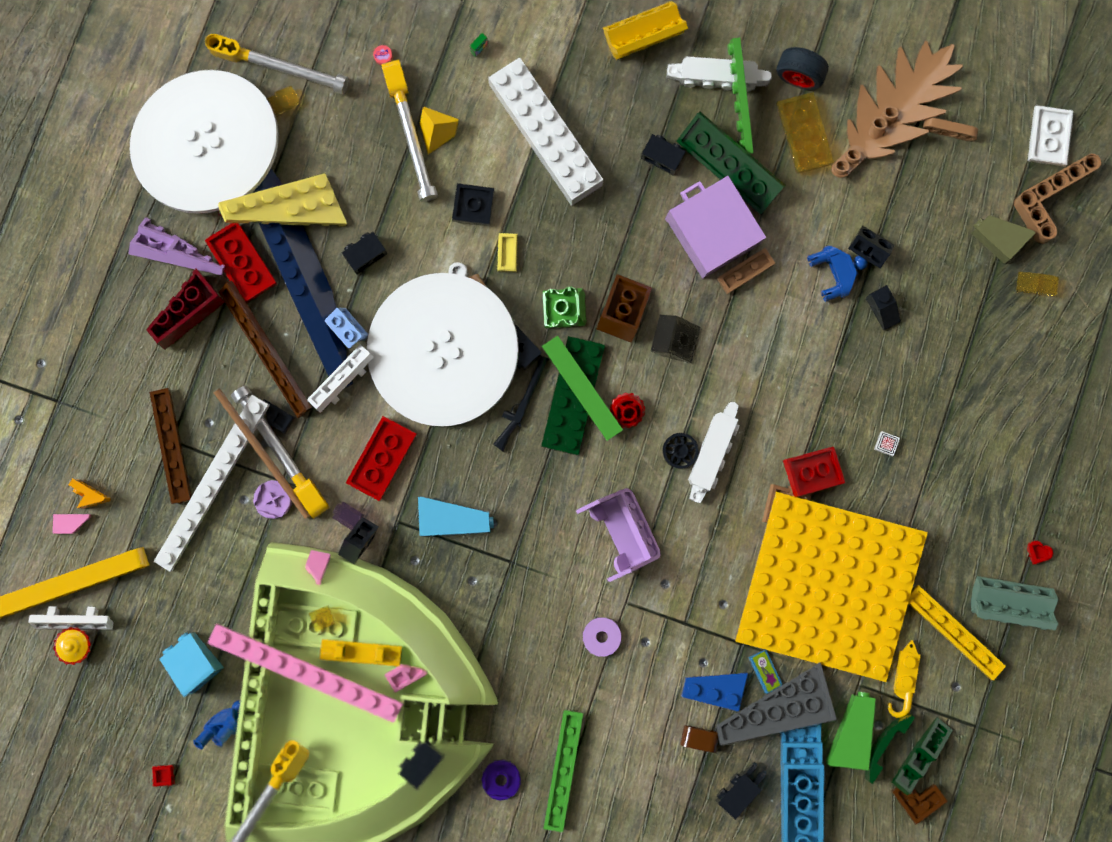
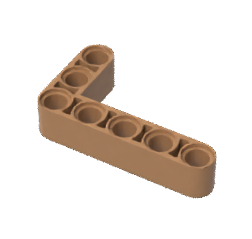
[1014,154,1101,244]

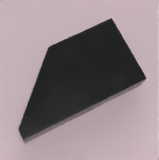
[263,399,295,434]

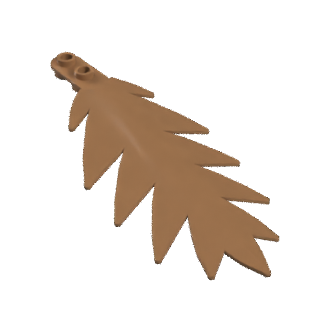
[831,41,963,178]

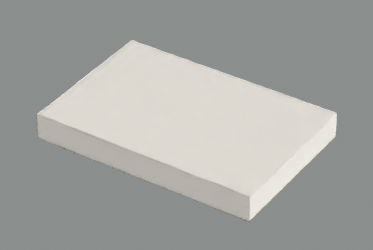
[1028,105,1073,167]

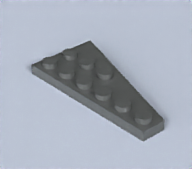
[716,663,837,746]

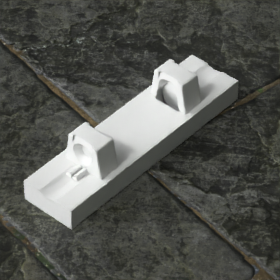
[307,345,374,413]
[28,606,113,630]

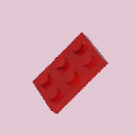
[783,446,845,497]

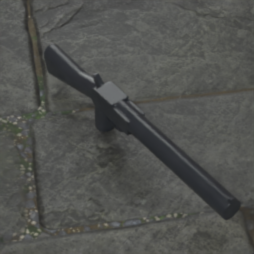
[493,356,550,452]

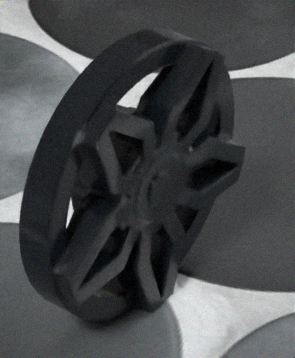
[662,433,699,469]

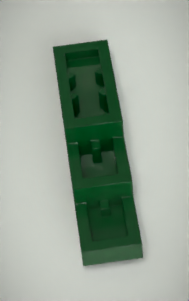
[891,717,953,795]

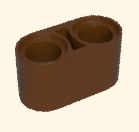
[680,725,719,753]

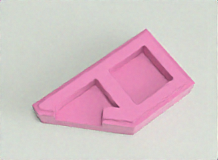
[53,514,91,534]
[306,550,330,585]
[385,664,428,693]

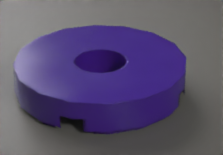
[482,760,521,801]

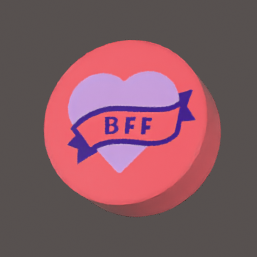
[373,45,393,65]

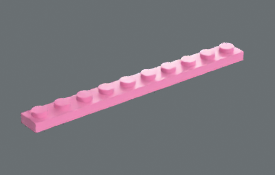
[208,624,403,723]

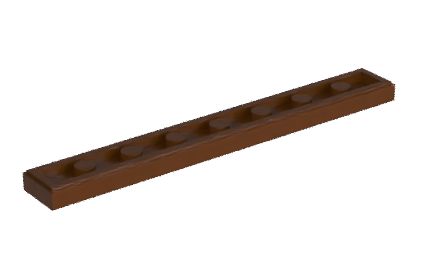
[219,281,312,418]

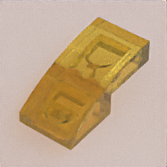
[266,86,300,116]
[1016,272,1059,296]

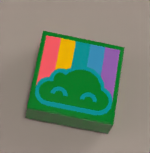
[470,33,488,57]

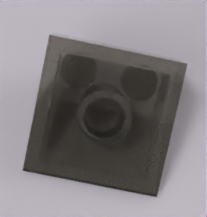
[651,315,700,363]

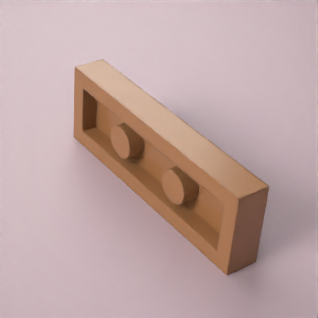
[717,248,776,295]

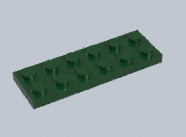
[676,111,786,215]
[541,336,605,456]

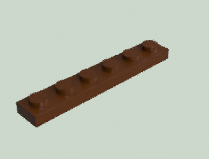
[149,388,191,504]

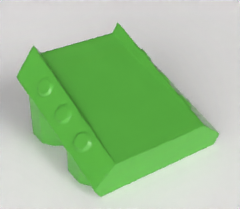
[543,287,587,328]

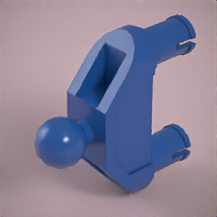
[807,246,868,302]
[193,700,241,750]

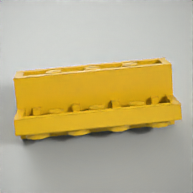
[603,1,688,59]

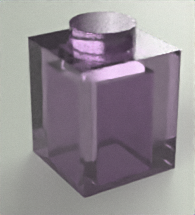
[333,502,365,530]

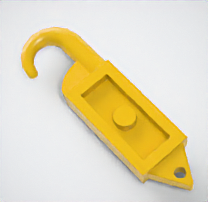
[888,640,920,718]

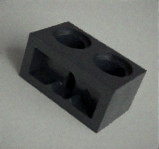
[848,225,895,269]
[338,517,379,564]

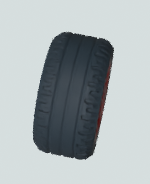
[776,47,829,90]

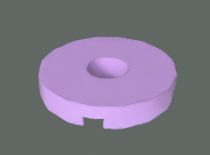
[583,618,621,656]

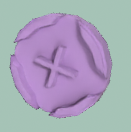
[253,480,292,519]

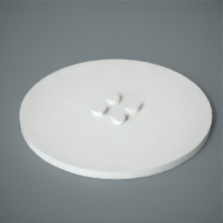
[130,70,278,213]
[367,273,519,426]

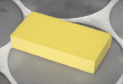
[497,233,518,272]

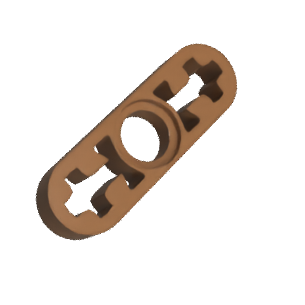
[923,118,978,141]

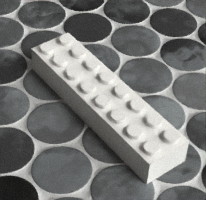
[488,57,603,206]

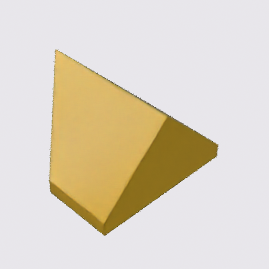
[420,107,459,155]

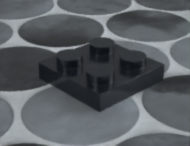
[452,183,495,226]

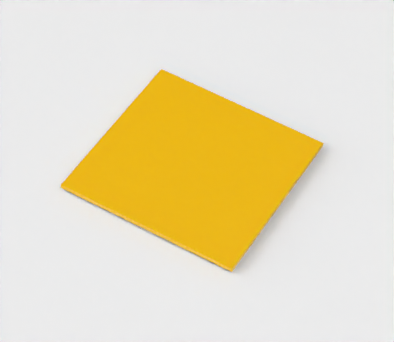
[735,492,928,682]

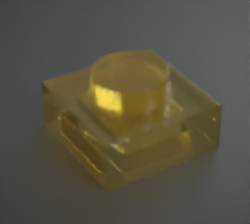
[309,605,336,631]

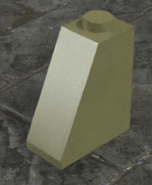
[971,215,1035,264]

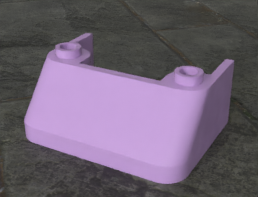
[576,488,660,582]

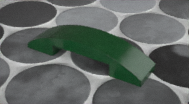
[865,714,915,784]

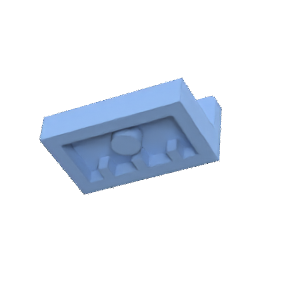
[325,308,369,348]

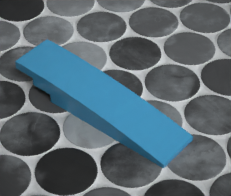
[781,724,824,842]

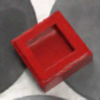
[152,764,174,787]

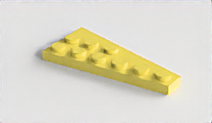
[218,173,347,226]

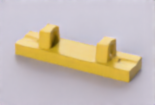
[320,639,402,666]

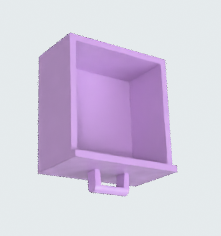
[665,176,766,279]

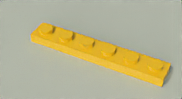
[908,585,1006,681]

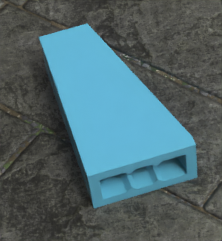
[418,497,494,536]

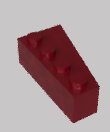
[146,268,225,350]

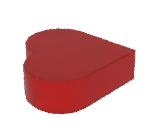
[1027,541,1053,564]

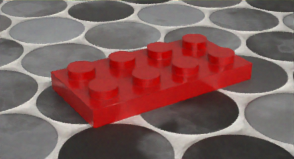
[204,223,277,303]
[346,416,417,502]

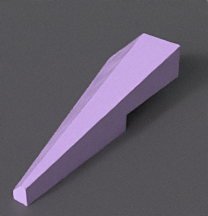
[129,217,225,275]

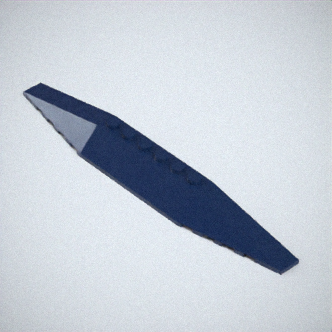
[252,169,353,388]

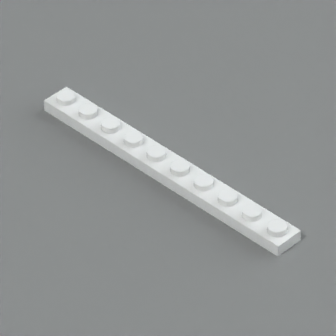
[154,395,270,571]

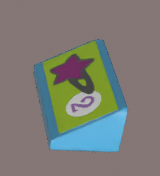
[748,650,782,694]

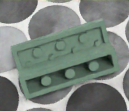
[971,576,1058,630]

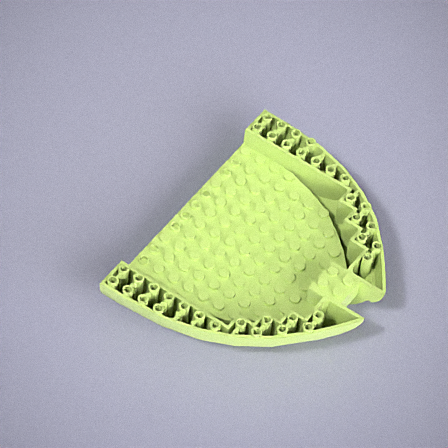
[225,542,498,842]

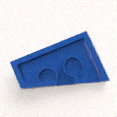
[681,673,748,712]

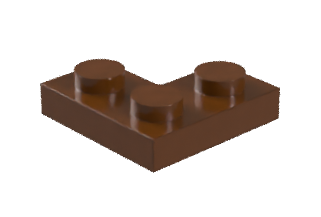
[891,784,948,825]

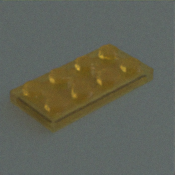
[776,92,834,174]

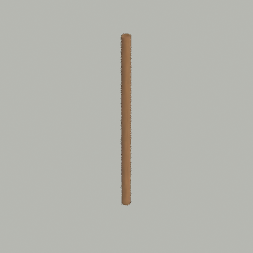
[214,388,310,519]

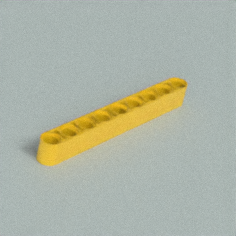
[0,547,150,619]

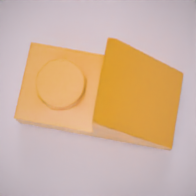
[68,478,111,509]

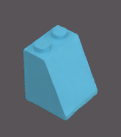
[160,632,224,697]

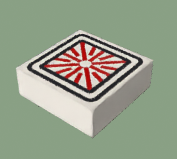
[874,431,900,456]

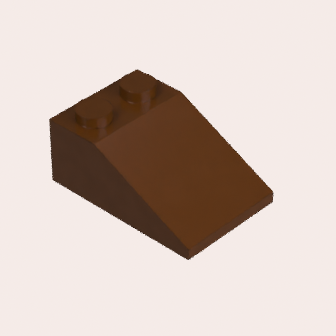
[596,274,652,343]

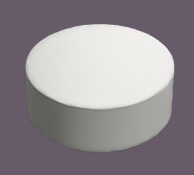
[448,262,468,277]

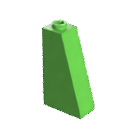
[826,692,876,770]

